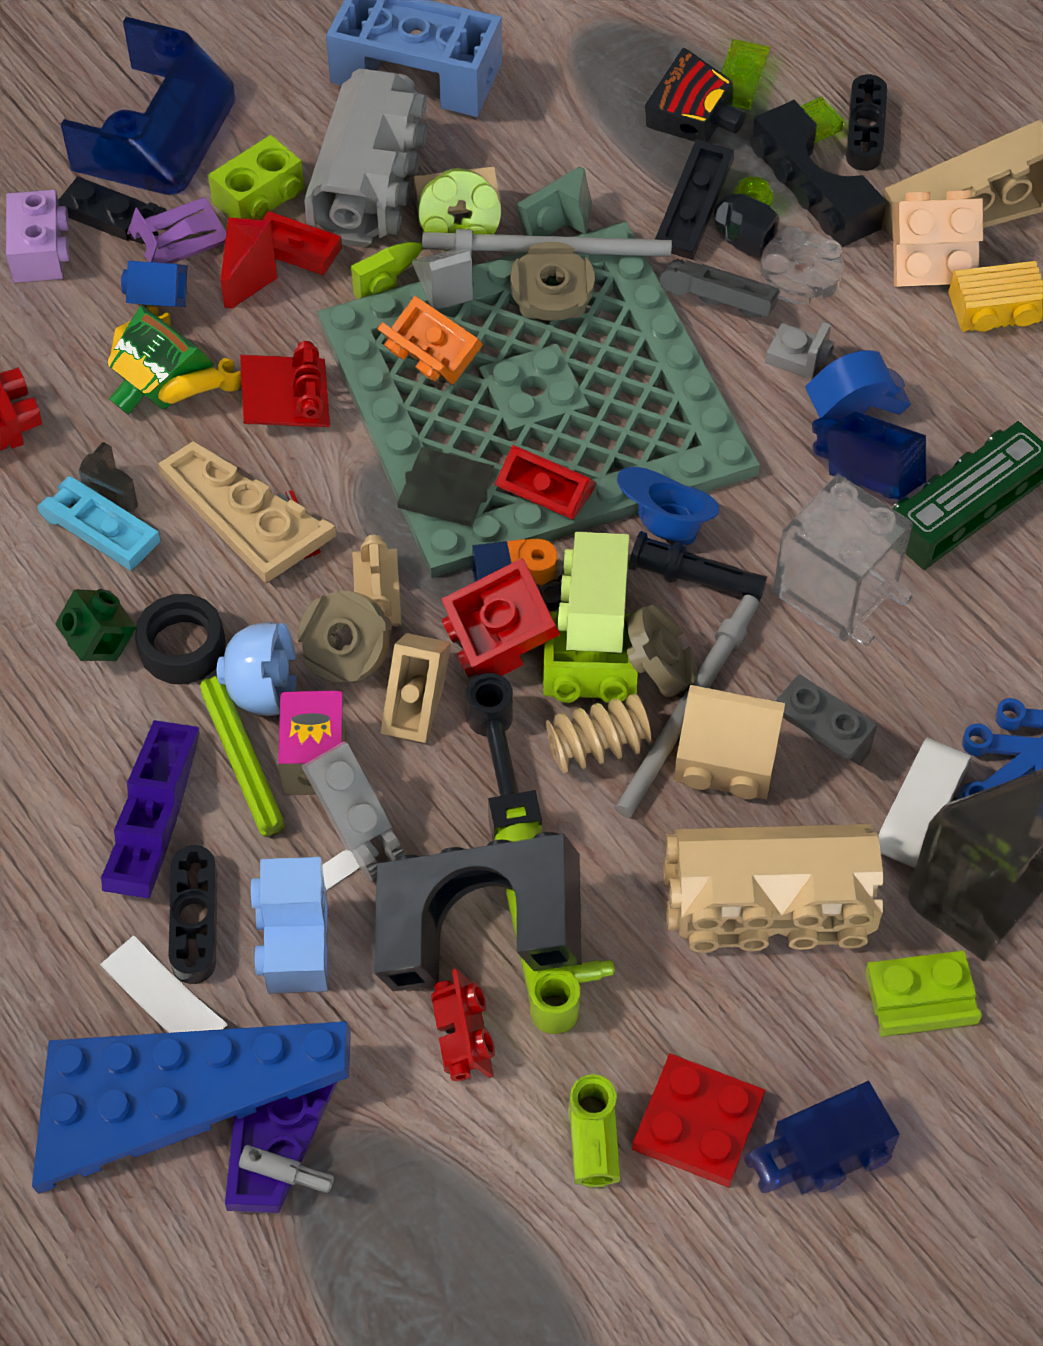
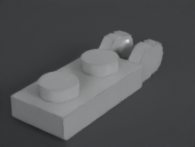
[302,742,406,883]

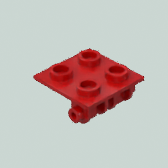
[240,341,330,427]

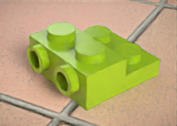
[543,612,638,703]

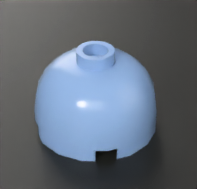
[217,622,297,716]

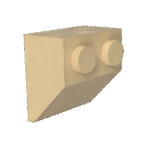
[674,685,785,800]

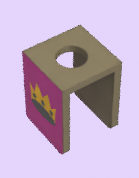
[278,691,346,795]

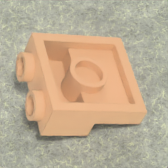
[893,190,983,286]

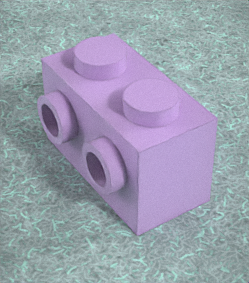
[6,190,70,283]

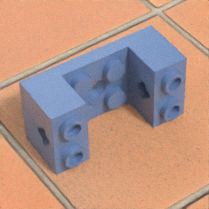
[326,0,502,117]

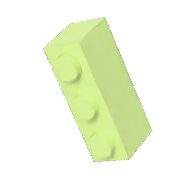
[558,532,629,653]

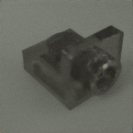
[78,442,138,514]

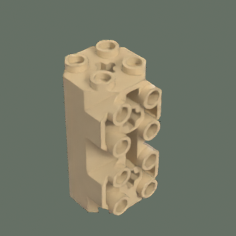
[663,824,883,953]

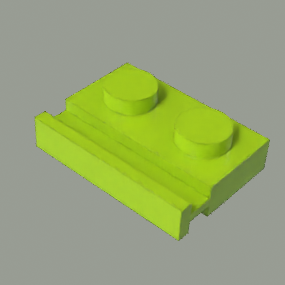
[865,950,982,1037]

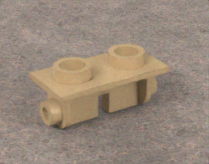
[352,535,402,626]

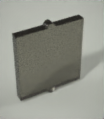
[397,447,494,527]

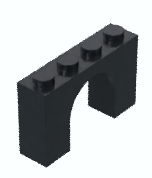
[374,832,582,991]

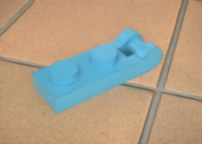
[37,476,161,571]

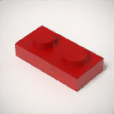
[262,211,342,276]

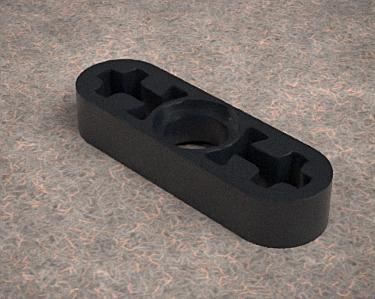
[846,74,887,171]
[168,845,218,984]

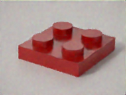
[632,1053,765,1188]

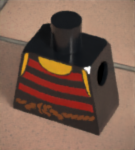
[645,48,746,142]

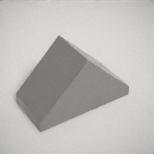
[412,250,473,310]

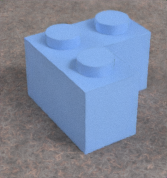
[251,857,328,994]

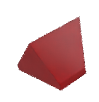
[220,218,278,308]

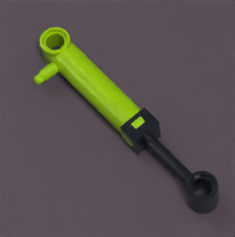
[466,673,615,1034]

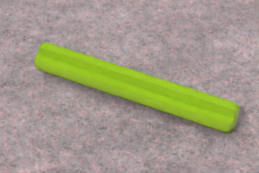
[200,676,284,837]

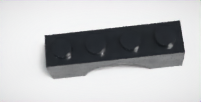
[751,99,887,248]

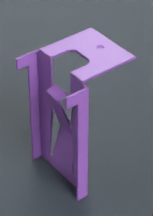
[127,197,226,264]

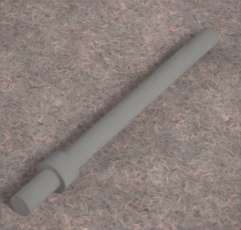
[422,229,672,257]
[615,595,760,818]

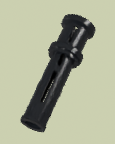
[628,531,768,603]

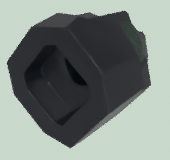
[714,194,779,258]

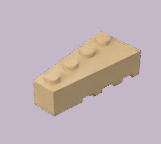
[883,119,1043,239]

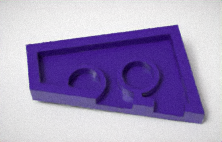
[225,1082,337,1213]

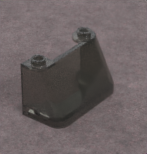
[908,768,1043,962]

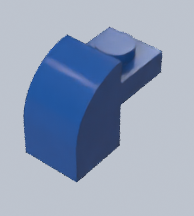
[805,350,911,428]

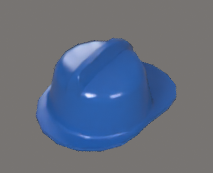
[617,467,719,545]

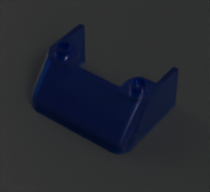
[61,17,236,195]

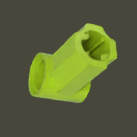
[568,1074,620,1187]

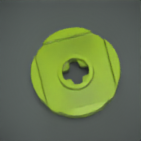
[417,168,501,251]

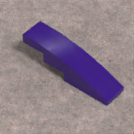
[101,720,200,899]

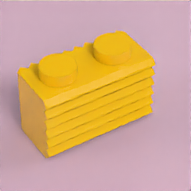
[948,261,1043,333]

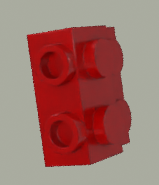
[441,558,560,678]

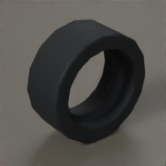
[135,594,226,684]

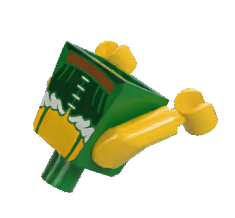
[107,305,241,415]

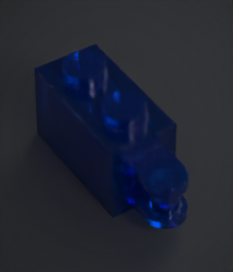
[812,411,926,500]
[744,1080,900,1195]

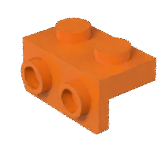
[377,296,483,385]

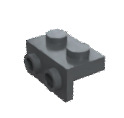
[776,674,877,765]

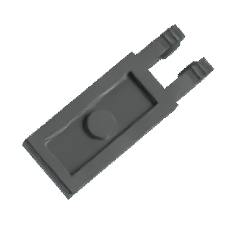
[659,258,780,317]

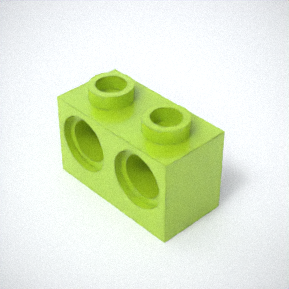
[208,135,305,220]

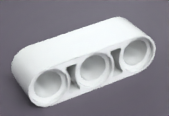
[878,737,971,870]

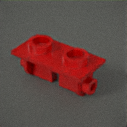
[431,969,495,1081]

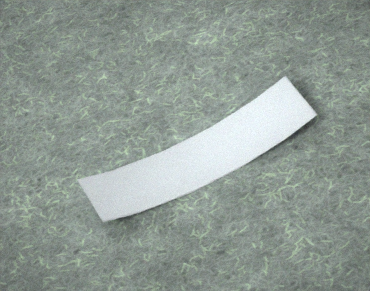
[100,935,228,1033]

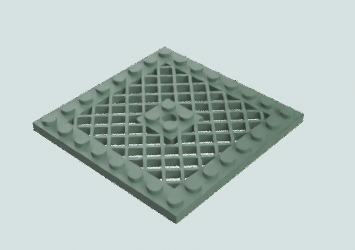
[317,221,760,578]

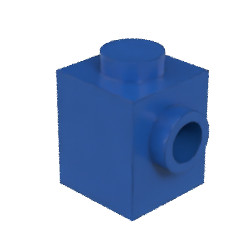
[121,261,188,307]

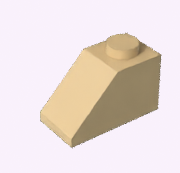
[380,633,451,743]

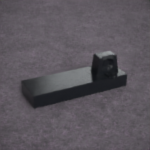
[655,139,734,260]

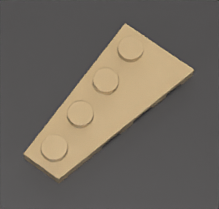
[158,441,336,584]

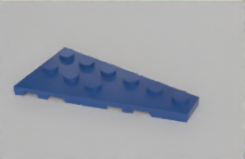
[32,1021,351,1194]

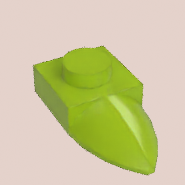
[351,242,423,299]

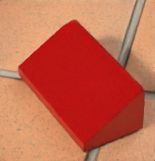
[494,444,597,520]

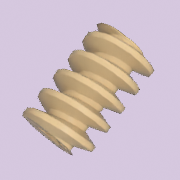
[546,694,651,774]

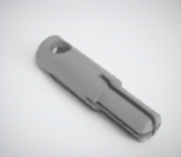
[239,1145,334,1193]

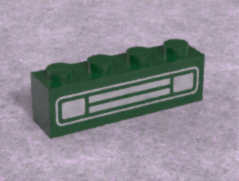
[887,421,1043,570]

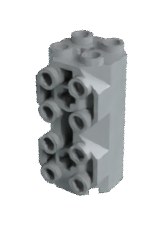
[304,69,428,248]

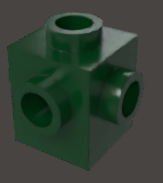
[55,589,137,661]

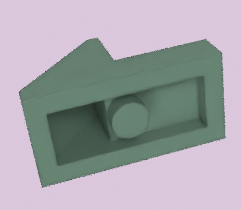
[516,166,592,236]

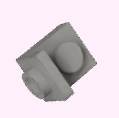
[765,321,835,379]

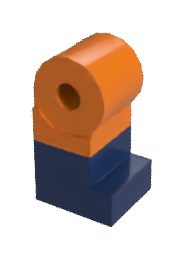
[472,539,557,587]

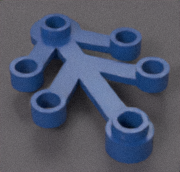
[955,698,1043,824]

